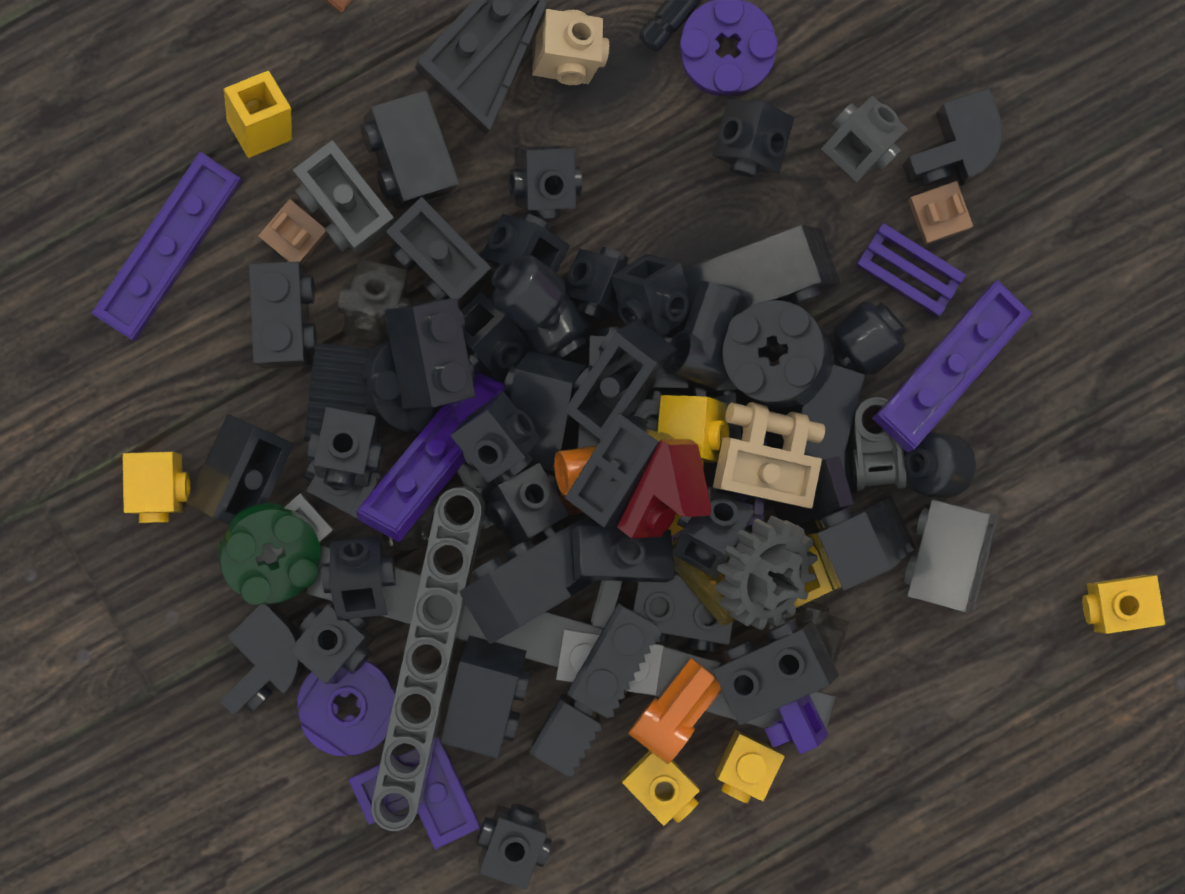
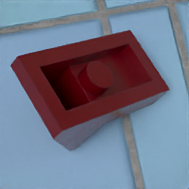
[617,439,711,538]

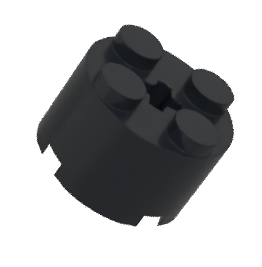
[723,300,834,410]

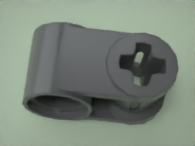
[850,397,906,493]

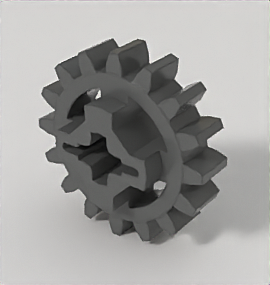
[715,516,818,630]

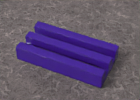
[856,223,966,318]

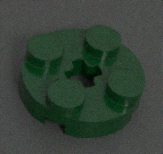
[218,503,320,605]

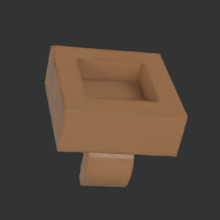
[908,181,973,245]
[258,199,328,264]

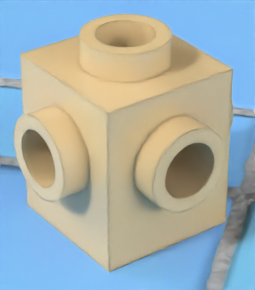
[532,9,609,85]

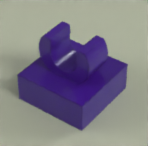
[765,694,828,754]

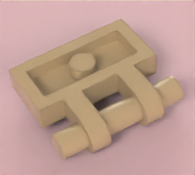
[713,402,825,509]

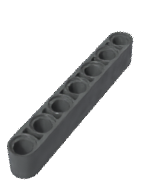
[371,486,485,831]

